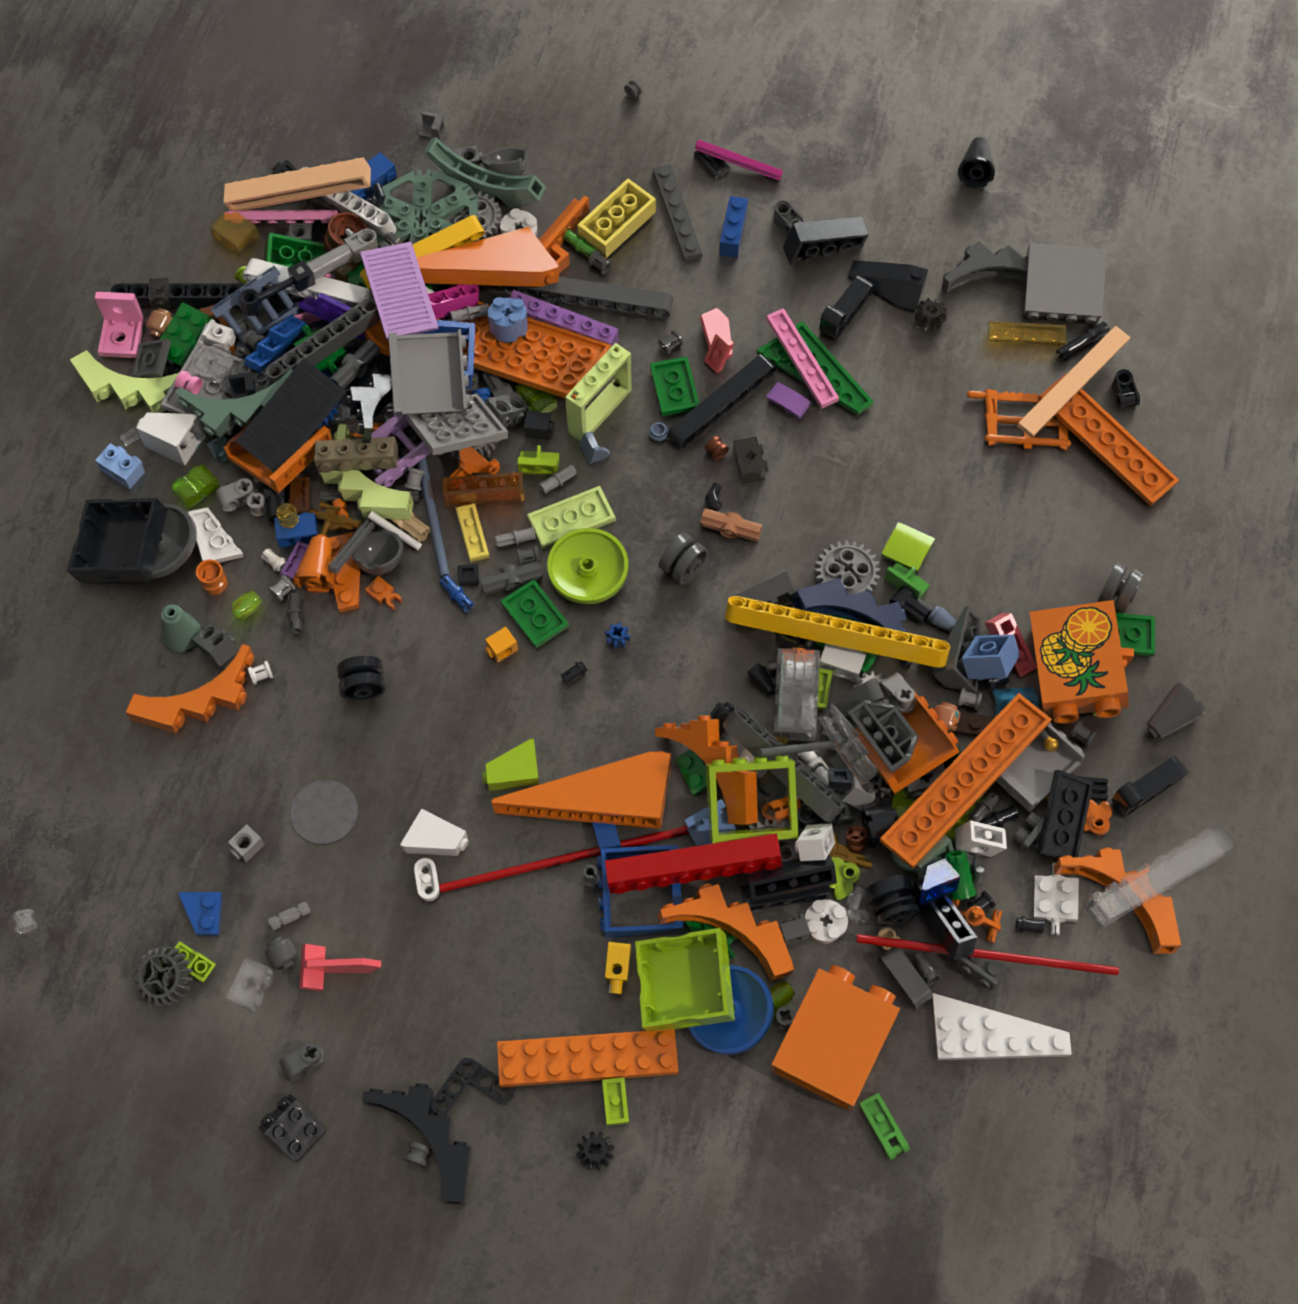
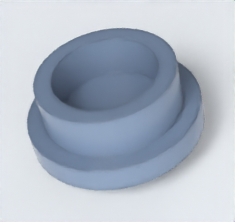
[649,422,668,441]

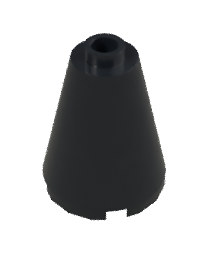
[958,137,995,188]

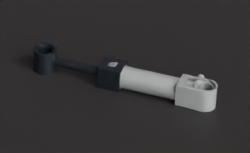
[239,228,378,316]

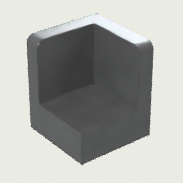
[419,111,445,140]

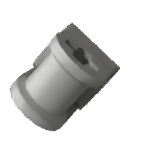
[216,478,257,512]
[879,672,915,713]

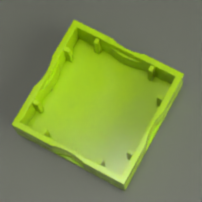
[635,928,735,1031]

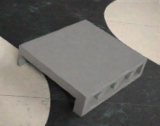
[1022,243,1107,323]
[388,329,470,416]
[996,723,1085,812]

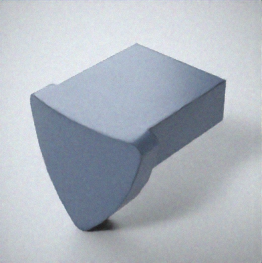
[579,432,611,464]

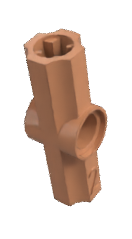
[700,508,763,542]

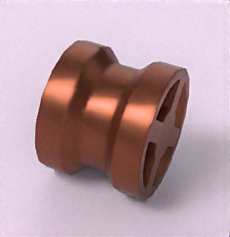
[705,436,730,461]
[846,825,868,852]

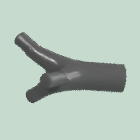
[972,866,984,899]

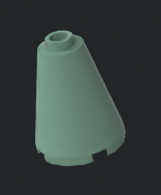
[161,605,202,653]

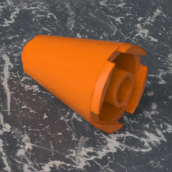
[293,534,334,593]

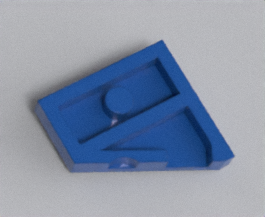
[179,892,223,936]

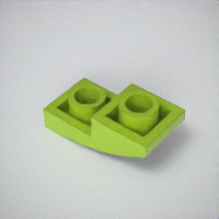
[166,941,216,983]

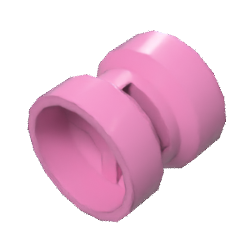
[175,370,203,395]

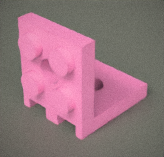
[95,292,145,358]

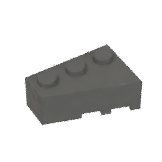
[733,571,795,628]

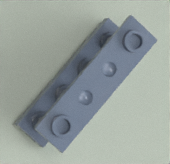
[210,265,300,348]

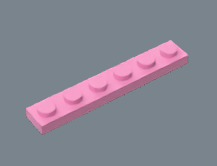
[224,210,338,223]
[766,308,839,409]

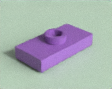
[280,541,308,582]

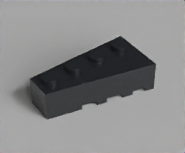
[783,216,869,265]

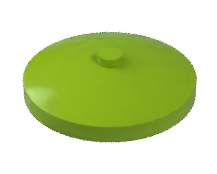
[547,528,628,604]

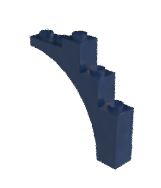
[791,578,913,668]

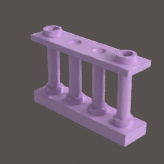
[371,415,431,487]

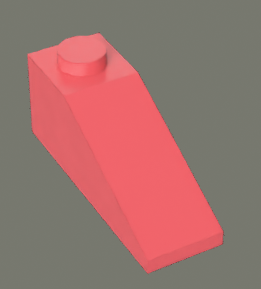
[984,613,1037,677]

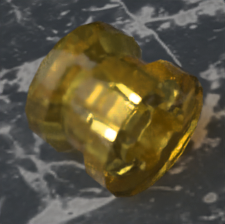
[276,503,299,529]

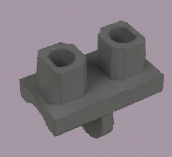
[1013,812,1045,853]

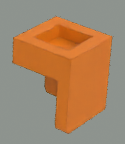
[550,243,570,274]

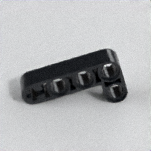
[819,276,875,340]
[1111,755,1189,817]

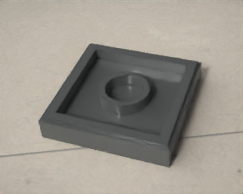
[131,339,171,378]

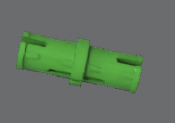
[563,229,599,258]

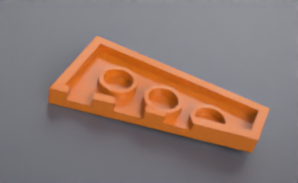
[328,532,361,613]

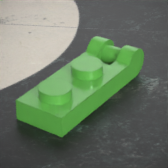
[859,1093,910,1161]

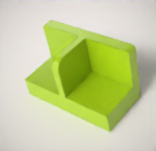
[517,445,560,475]

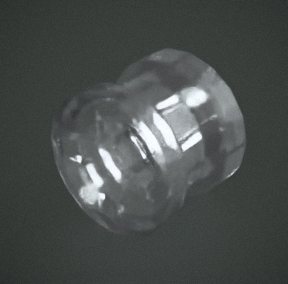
[12,909,38,934]

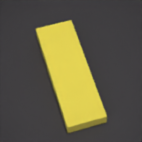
[456,503,490,562]

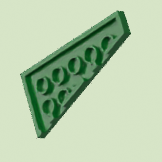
[756,321,874,415]

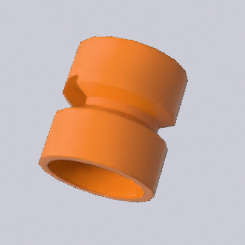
[196,559,228,595]

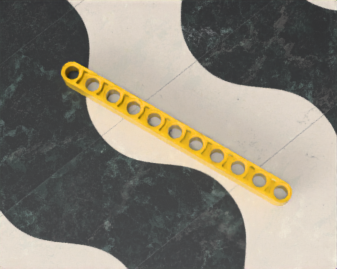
[725,596,950,668]

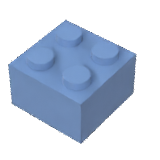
[962,634,1020,680]

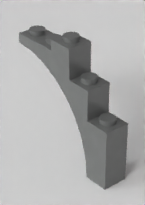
[942,241,1028,292]

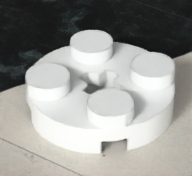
[500,208,538,236]
[805,900,848,944]

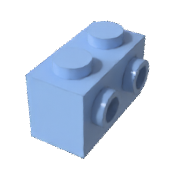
[95,443,145,489]

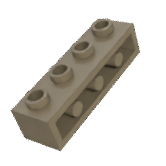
[314,436,399,473]

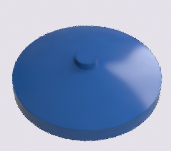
[689,965,774,1055]

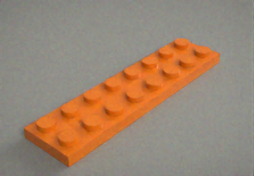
[1037,374,1179,506]
[497,1029,679,1088]

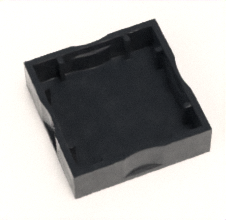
[67,498,168,582]

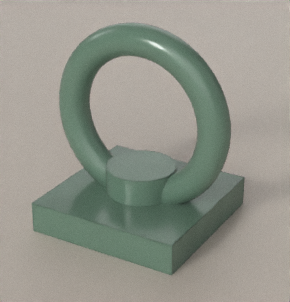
[892,835,954,881]

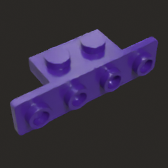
[298,293,366,339]

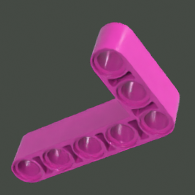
[428,284,479,319]

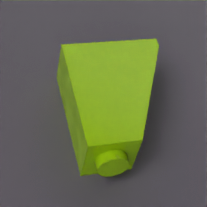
[482,739,539,791]

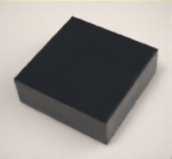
[458,564,479,587]

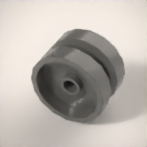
[658,532,708,585]
[1098,561,1144,614]

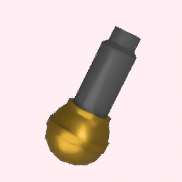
[1038,730,1059,752]

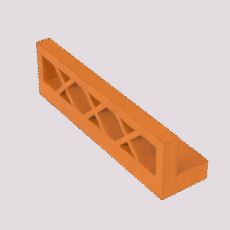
[539,195,590,255]

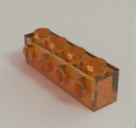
[442,472,525,507]

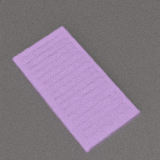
[360,242,438,340]

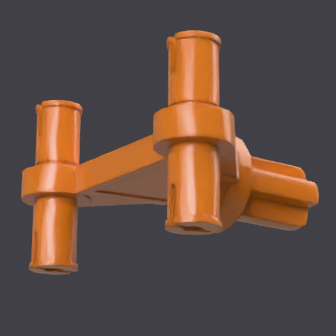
[449,447,500,485]
[951,899,1003,943]

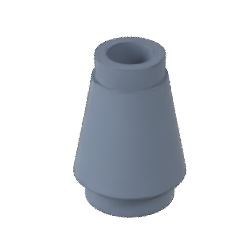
[927,605,957,632]

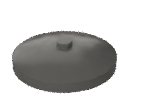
[151,504,197,579]

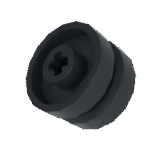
[337,656,386,701]

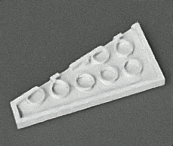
[932,993,1072,1060]

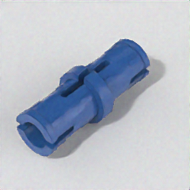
[439,575,474,612]

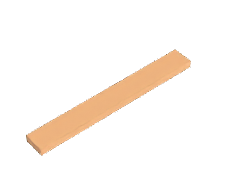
[1017,326,1131,438]

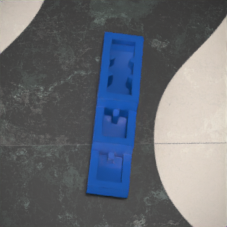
[244,315,307,373]

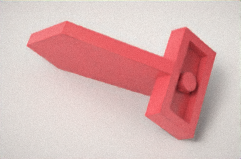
[700,308,734,373]
[299,944,381,991]

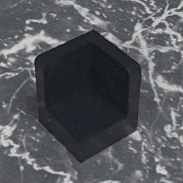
[228,372,257,399]

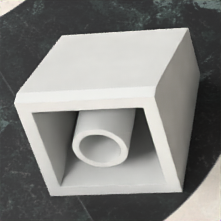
[136,412,206,466]

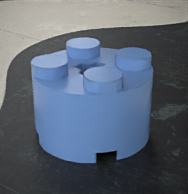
[488,297,528,342]

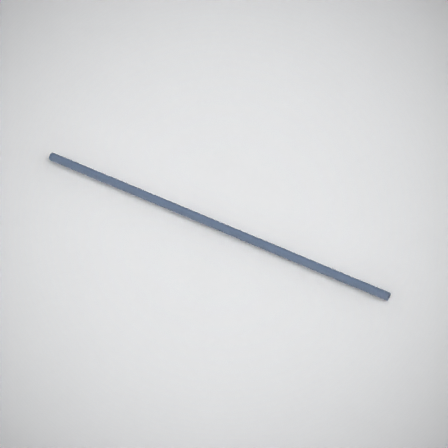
[365,198,450,578]

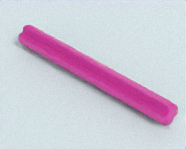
[695,140,783,180]

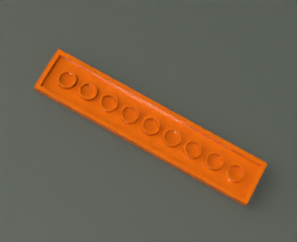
[880,693,1052,869]

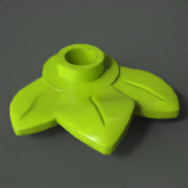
[829,857,860,900]

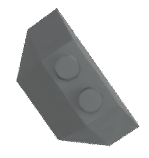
[848,700,919,773]

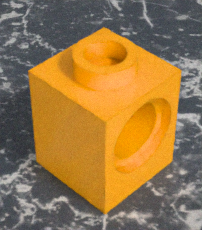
[485,627,518,663]

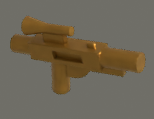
[310,501,362,536]
[829,833,873,869]

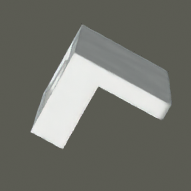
[818,643,866,683]

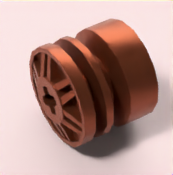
[323,212,367,263]

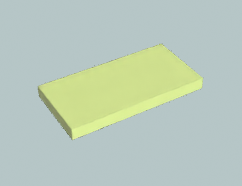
[527,486,616,550]

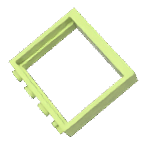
[565,343,632,441]

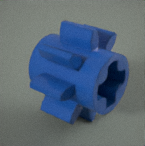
[605,622,630,649]

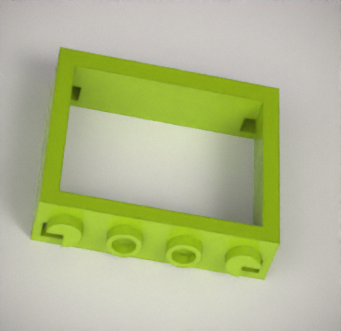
[706,755,798,844]

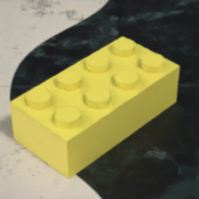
[578,178,656,258]

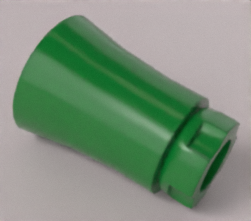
[945,850,977,900]

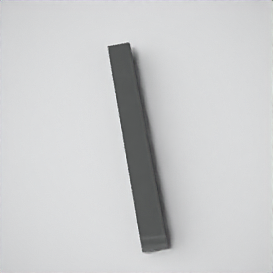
[477,277,673,318]

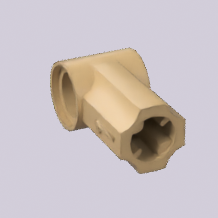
[388,512,430,542]

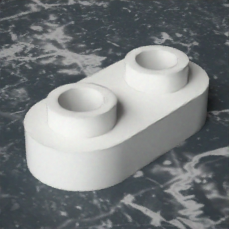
[414,858,440,901]

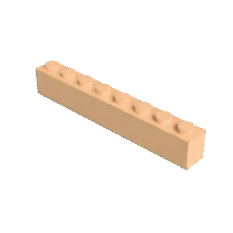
[223,157,371,210]

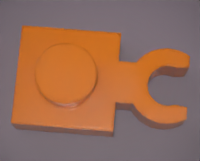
[365,576,402,610]

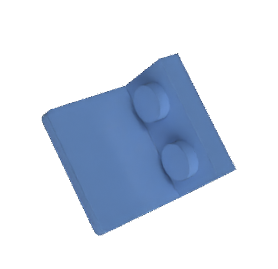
[683,799,737,846]

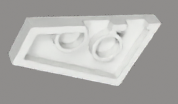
[188,507,243,563]

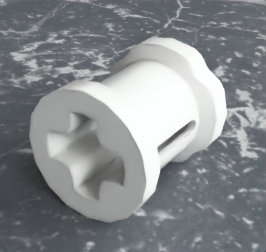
[248,661,274,685]

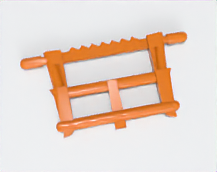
[967,389,1071,451]

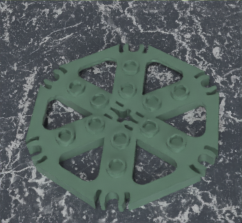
[367,169,479,245]

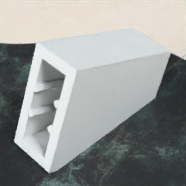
[400,809,469,856]

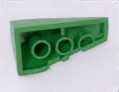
[263,233,326,267]

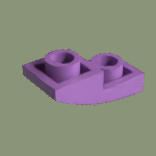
[766,382,811,418]

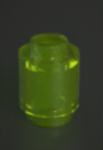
[231,590,262,620]
[770,980,795,1013]

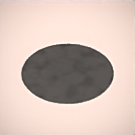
[290,780,358,844]

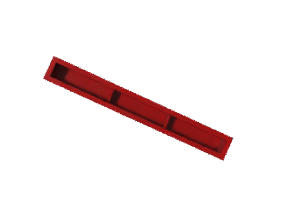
[605,833,782,894]

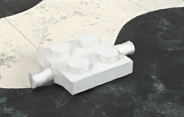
[1033,863,1079,936]

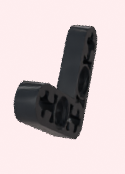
[431,1058,515,1114]

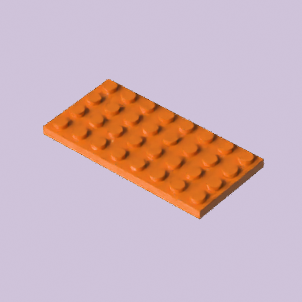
[460,302,611,400]

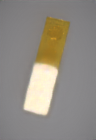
[988,321,1066,346]

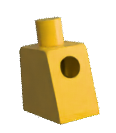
[605,942,632,995]

